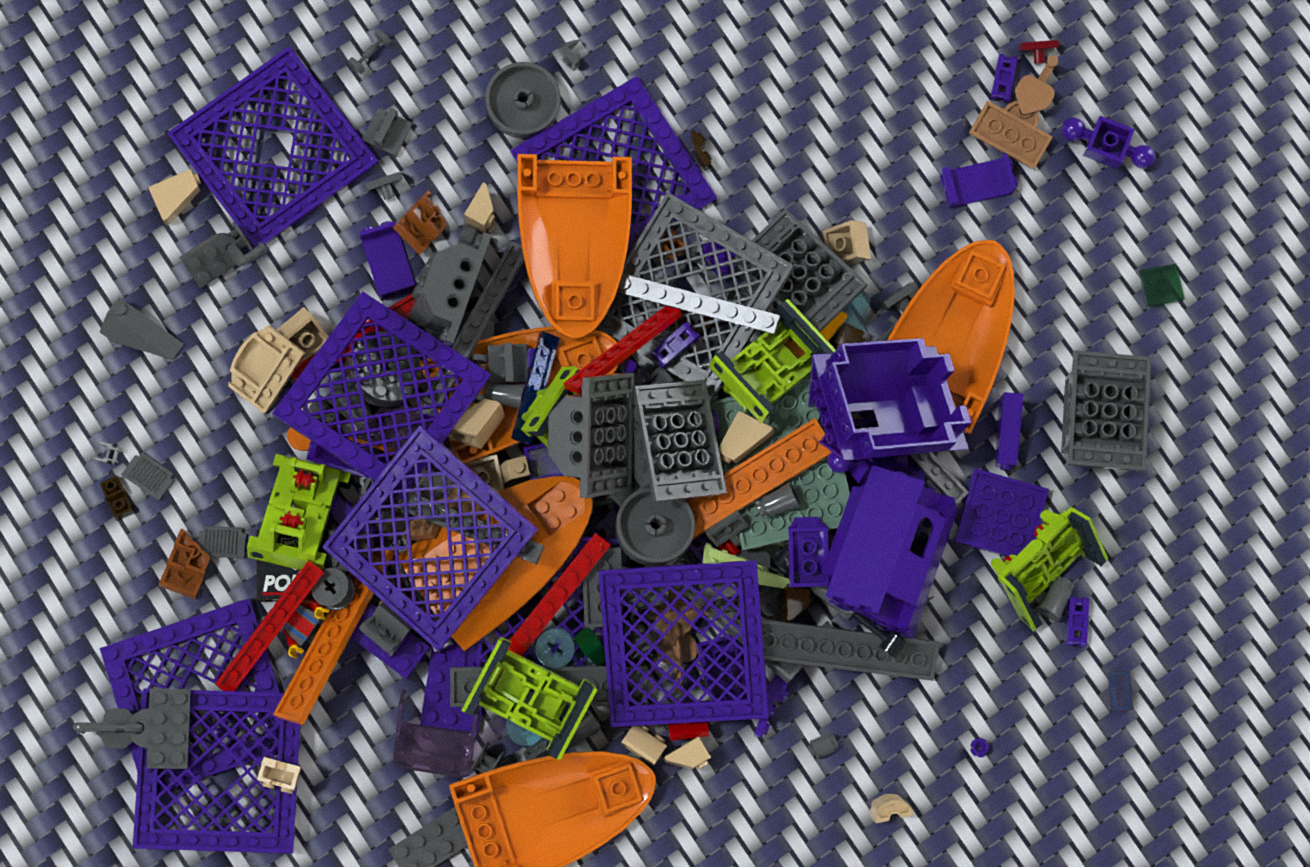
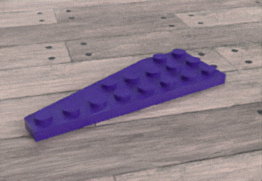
[420,637,482,734]

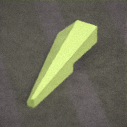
[703,542,789,588]

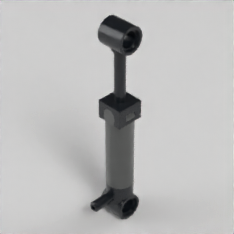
[773,545,907,658]

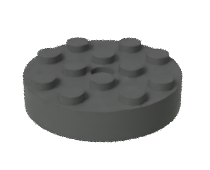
[485,62,561,138]
[345,331,423,407]
[615,487,695,566]

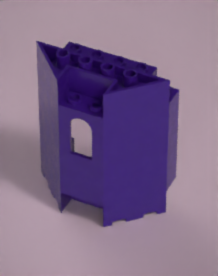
[808,338,971,460]
[821,465,958,639]

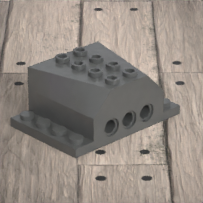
[732,209,867,333]
[407,232,492,347]
[1061,350,1151,472]
[547,372,634,498]
[632,380,727,503]

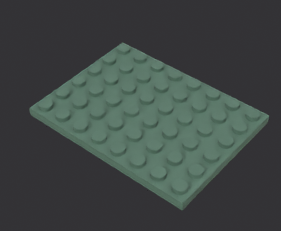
[710,378,850,552]

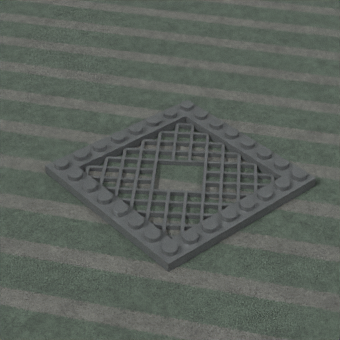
[597,192,795,398]

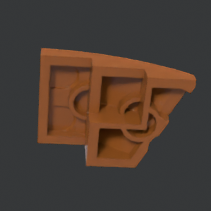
[393,190,448,255]
[159,529,211,599]

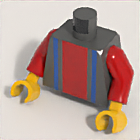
[282,599,329,659]

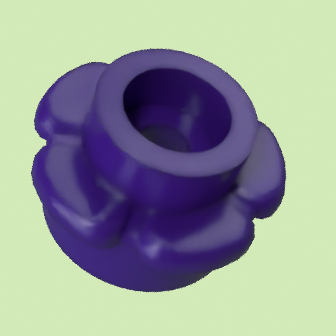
[970,738,989,758]

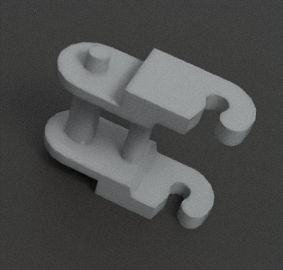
[93,442,122,465]

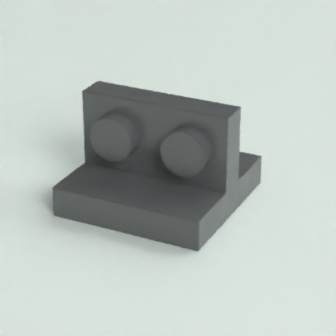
[362,107,413,157]
[488,343,528,384]
[359,602,412,656]

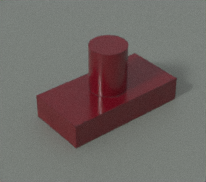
[1018,40,1059,64]

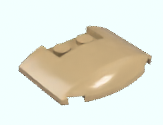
[228,325,305,414]

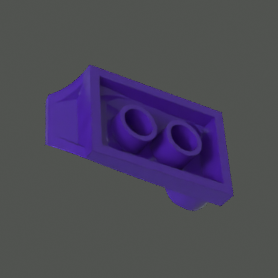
[788,517,829,587]

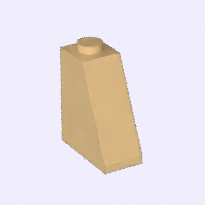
[148,169,201,226]
[448,399,505,449]
[718,411,775,464]
[500,456,531,489]

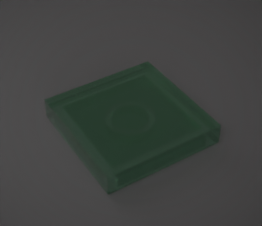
[1139,263,1185,307]

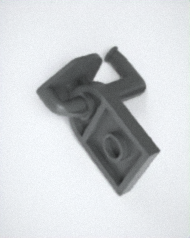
[179,222,268,288]

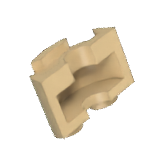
[257,757,301,794]
[870,794,914,823]

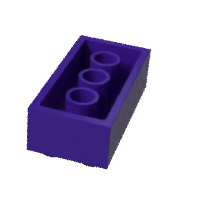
[350,602,431,680]
[695,634,747,700]

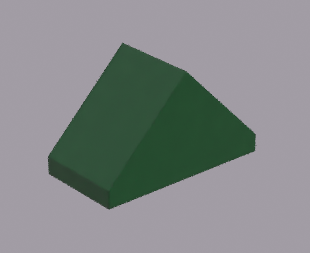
[573,627,606,666]

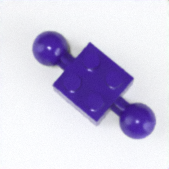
[1061,116,1156,169]
[827,452,908,483]

